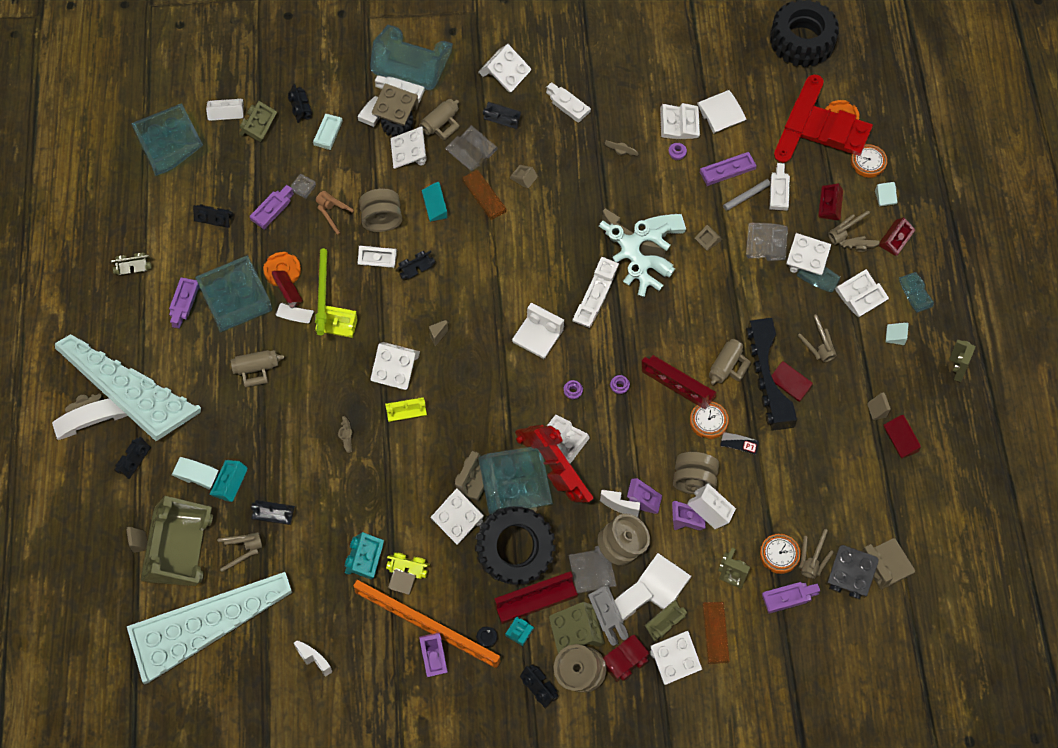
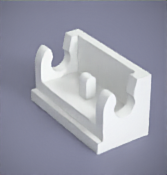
[687,483,736,529]

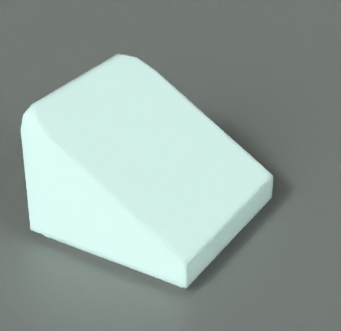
[875,182,897,206]
[885,323,908,345]

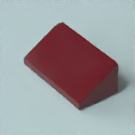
[818,183,843,220]
[879,217,915,256]
[272,271,303,308]
[771,361,813,402]
[883,415,921,459]

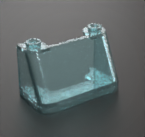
[370,25,453,90]

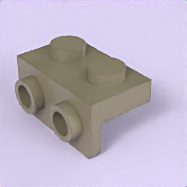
[455,451,494,500]

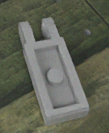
[588,585,628,646]

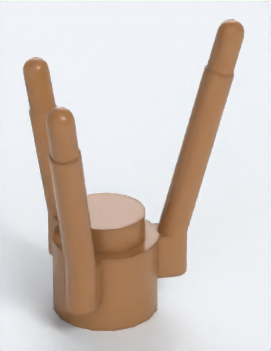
[316,191,354,235]

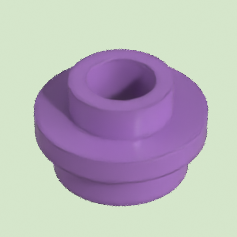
[669,143,687,160]
[610,375,630,394]
[564,380,583,399]

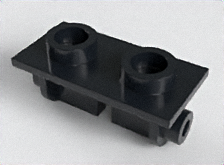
[288,84,312,123]
[483,102,521,129]
[193,204,233,228]
[396,250,435,280]
[114,437,151,479]
[251,500,295,525]
[519,664,559,709]

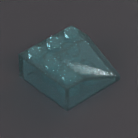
[131,103,203,176]
[195,255,272,332]
[478,447,553,515]

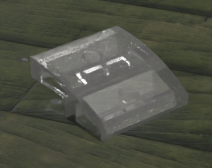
[445,125,497,171]
[746,223,788,261]

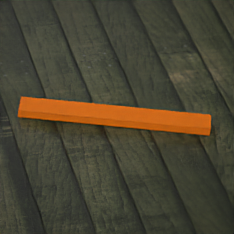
[353,580,500,668]

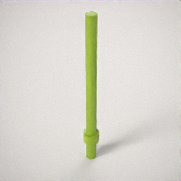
[315,248,327,335]

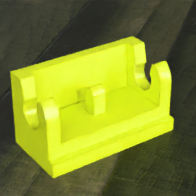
[315,305,358,338]

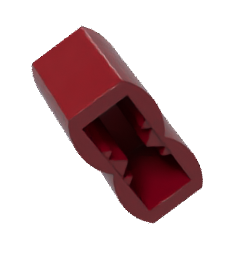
[603,635,650,682]

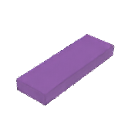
[700,152,756,186]

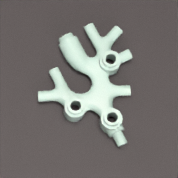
[599,220,676,297]

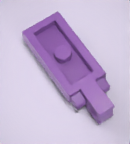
[250,185,294,229]
[169,277,200,328]
[762,582,820,614]

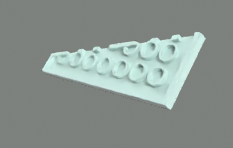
[55,334,201,441]
[127,572,292,684]

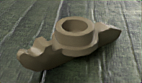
[605,140,638,156]
[843,239,879,252]
[65,393,101,413]
[338,416,352,453]

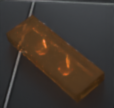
[462,170,506,220]
[702,602,729,664]

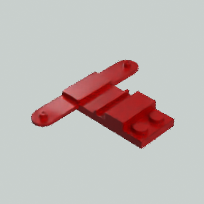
[774,74,873,163]
[515,425,593,502]

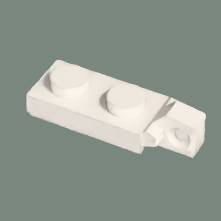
[375,75,425,102]
[546,82,591,123]
[769,163,790,211]

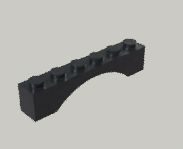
[746,318,797,431]

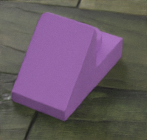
[627,478,662,514]
[672,501,705,530]
[419,632,447,677]

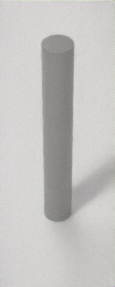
[723,179,771,211]

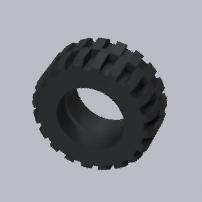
[770,0,839,67]
[475,506,555,585]

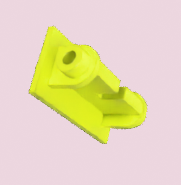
[385,397,427,422]
[386,552,430,579]

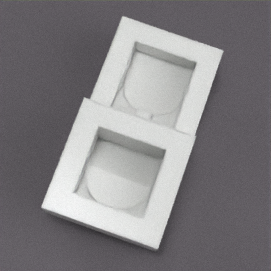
[358,96,380,127]
[600,490,640,517]
[614,580,653,621]
[294,641,332,677]

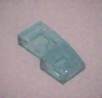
[796,267,840,292]

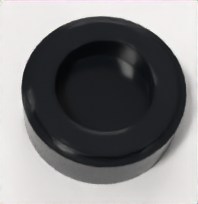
[476,626,497,648]

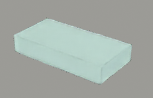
[313,114,343,150]

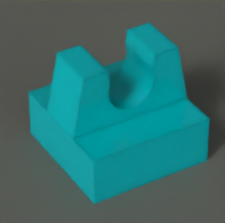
[505,617,534,646]

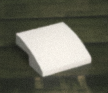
[697,90,746,134]
[660,103,700,139]
[834,269,889,317]
[547,415,590,463]
[638,553,691,609]

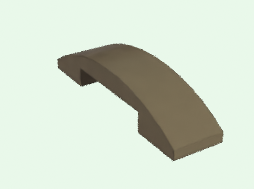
[602,208,666,257]

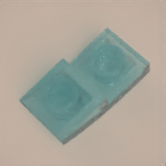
[899,272,934,313]

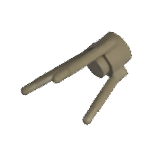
[828,211,870,247]
[798,314,837,362]
[799,529,833,579]
[217,532,262,572]

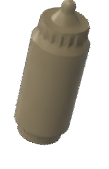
[419,99,460,140]
[709,339,751,385]
[231,350,284,387]

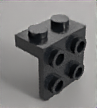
[826,545,879,600]

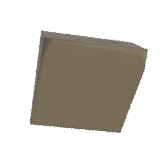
[510,165,538,188]
[695,225,722,251]
[429,320,448,346]
[867,392,890,420]
[126,527,147,553]
[388,569,416,595]

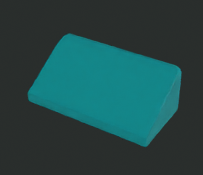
[422,182,447,222]
[210,460,247,502]

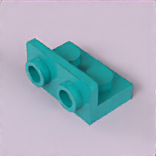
[344,532,384,579]

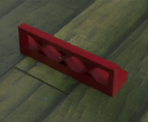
[642,355,716,410]
[494,571,578,624]

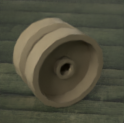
[359,189,402,232]
[673,452,719,495]
[597,514,650,565]
[553,644,606,693]

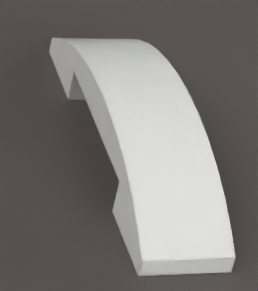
[572,257,619,328]
[52,399,128,440]

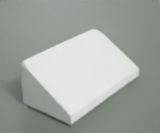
[206,99,244,120]
[358,246,397,268]

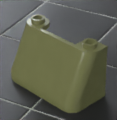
[141,496,213,586]

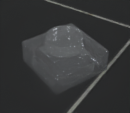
[290,174,316,199]

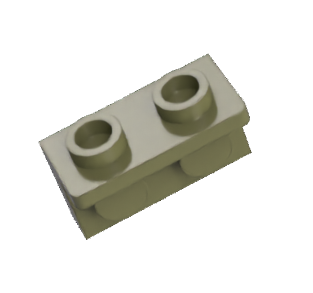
[239,101,277,142]
[949,340,976,382]
[718,548,750,589]

